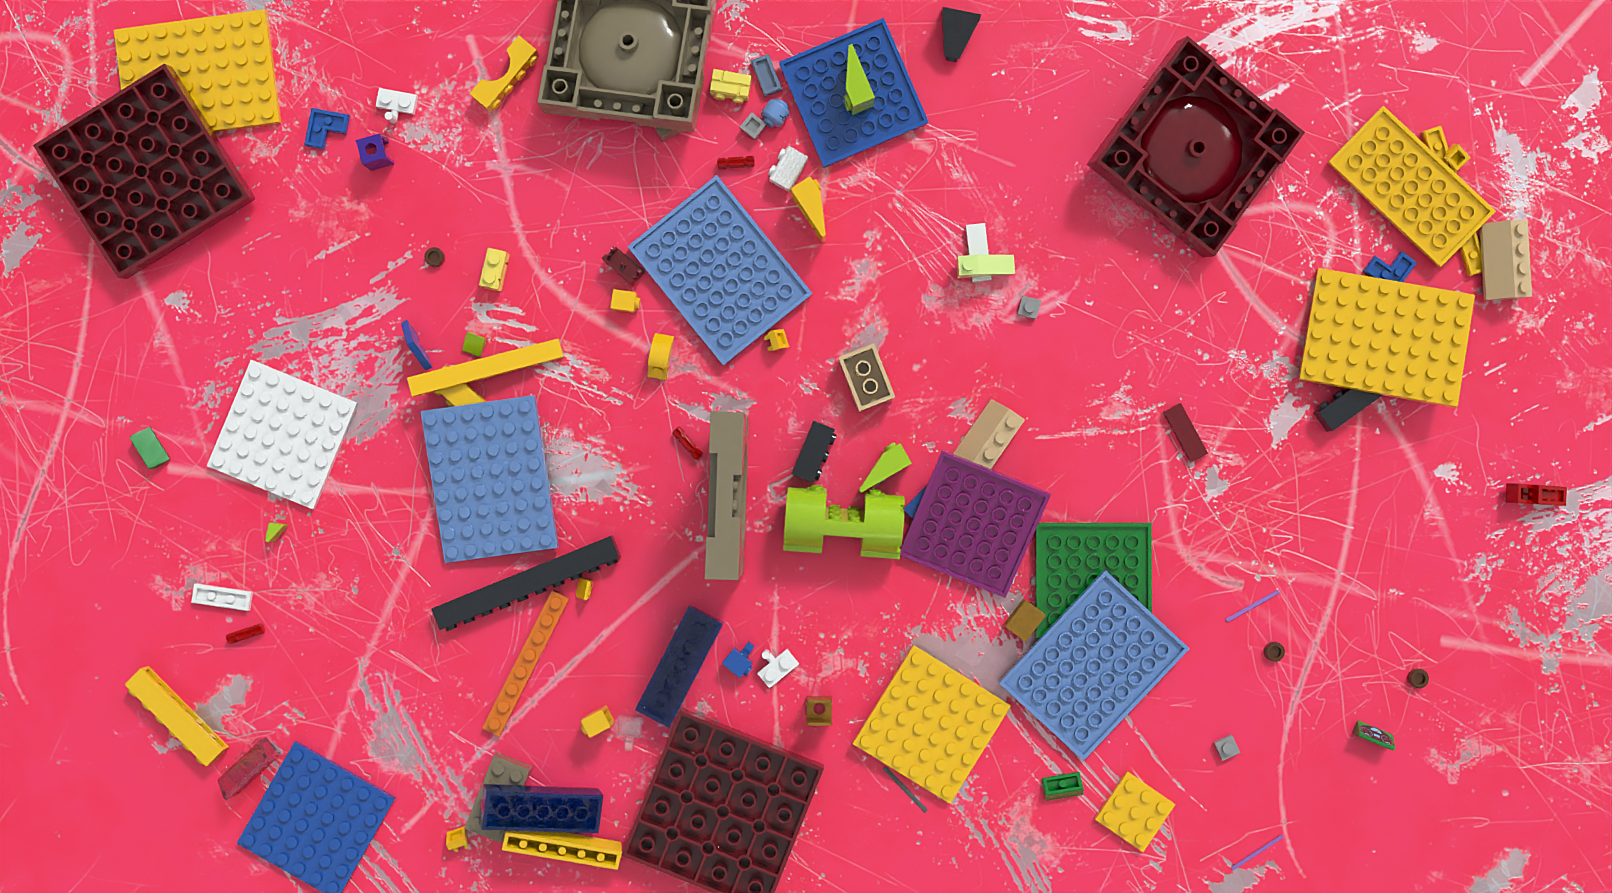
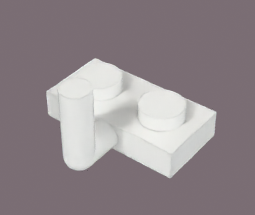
[376,88,418,124]
[757,649,799,688]

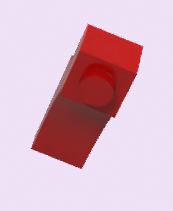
[1506,483,1567,506]

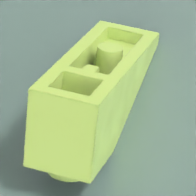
[956,255,1015,278]

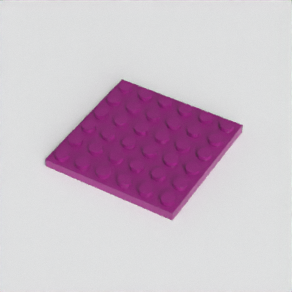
[900,450,1051,598]

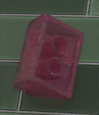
[217,737,281,800]

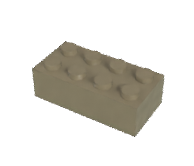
[465,752,533,843]

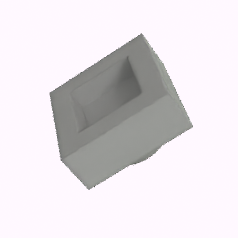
[740,112,767,140]
[1017,296,1041,319]
[1213,734,1240,761]

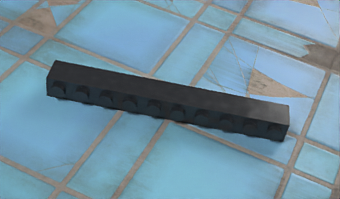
[431,535,621,631]

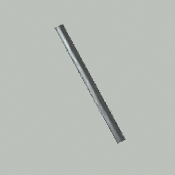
[883,766,928,812]

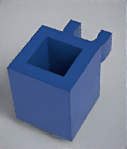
[722,642,755,678]

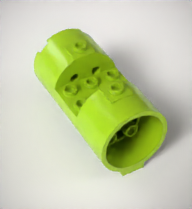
[783,485,905,559]

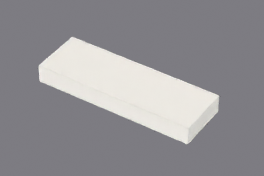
[965,223,992,283]
[191,583,253,611]

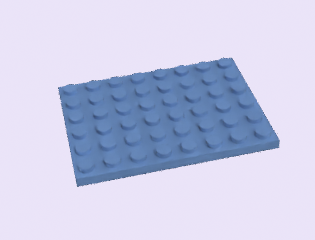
[627,175,813,366]
[420,395,559,563]
[998,570,1190,761]

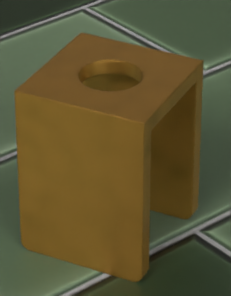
[1003,599,1045,642]
[807,696,832,726]

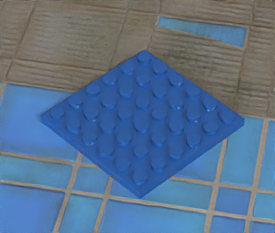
[779,18,929,168]
[237,741,396,893]

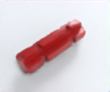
[717,156,755,169]
[672,427,703,460]
[226,623,265,644]

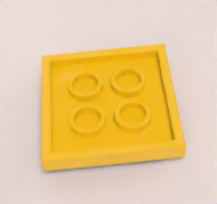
[1094,771,1176,852]

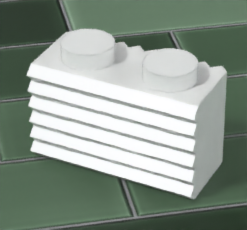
[768,146,808,193]

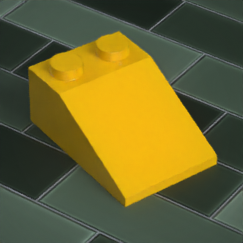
[791,176,826,243]

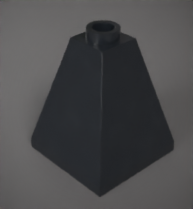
[941,7,981,62]

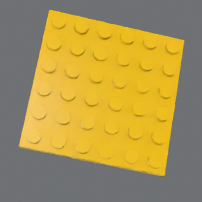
[852,645,1011,804]

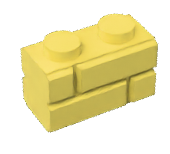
[710,69,752,104]
[479,248,510,292]

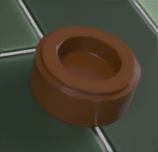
[424,247,445,267]
[1264,642,1285,661]
[1407,668,1429,688]

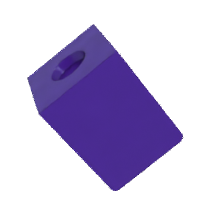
[356,134,394,170]

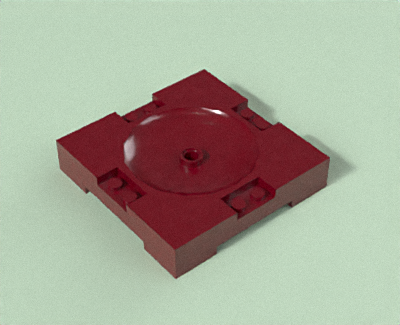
[1086,36,1305,258]

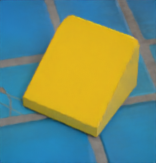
[1444,143,1471,172]
[576,578,593,600]

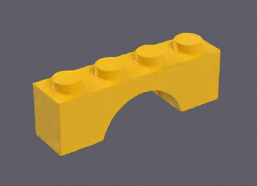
[469,35,539,113]

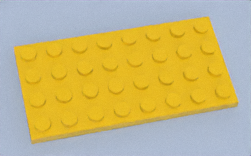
[1327,106,1496,267]

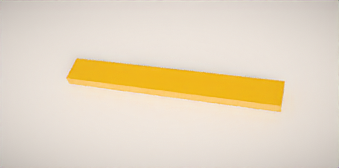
[1421,126,1482,277]
[407,339,564,397]

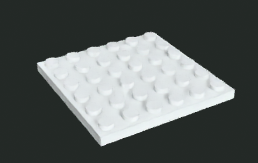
[207,360,359,509]

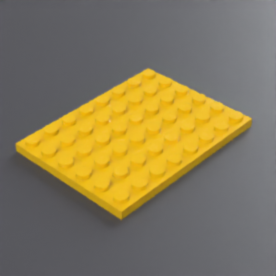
[114,9,281,132]
[1298,268,1475,408]

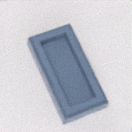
[751,54,782,97]

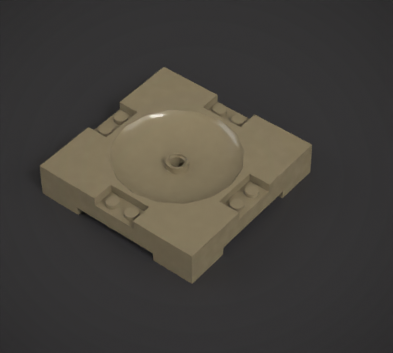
[537,0,717,133]
[705,411,750,580]

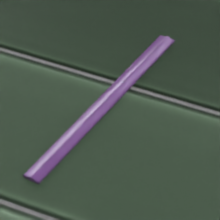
[1226,590,1280,622]
[1231,834,1284,870]

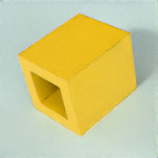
[611,289,640,313]

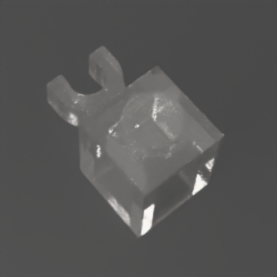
[614,715,643,751]

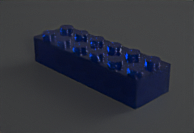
[635,605,724,728]
[479,784,603,833]

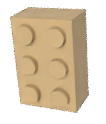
[838,343,895,412]

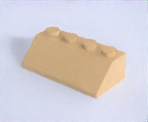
[1480,220,1532,300]
[953,399,1025,469]

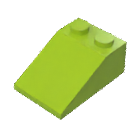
[843,44,875,115]
[858,442,912,493]

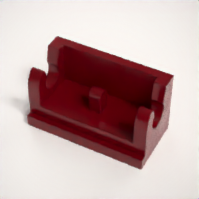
[601,246,645,286]

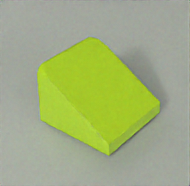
[462,332,487,357]
[265,522,288,542]

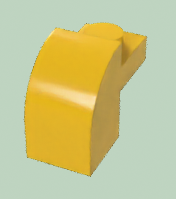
[648,333,674,380]

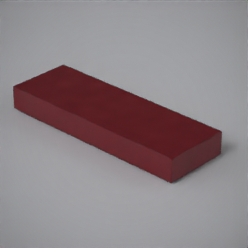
[1163,403,1208,462]

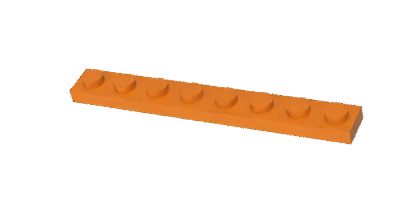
[482,590,570,736]

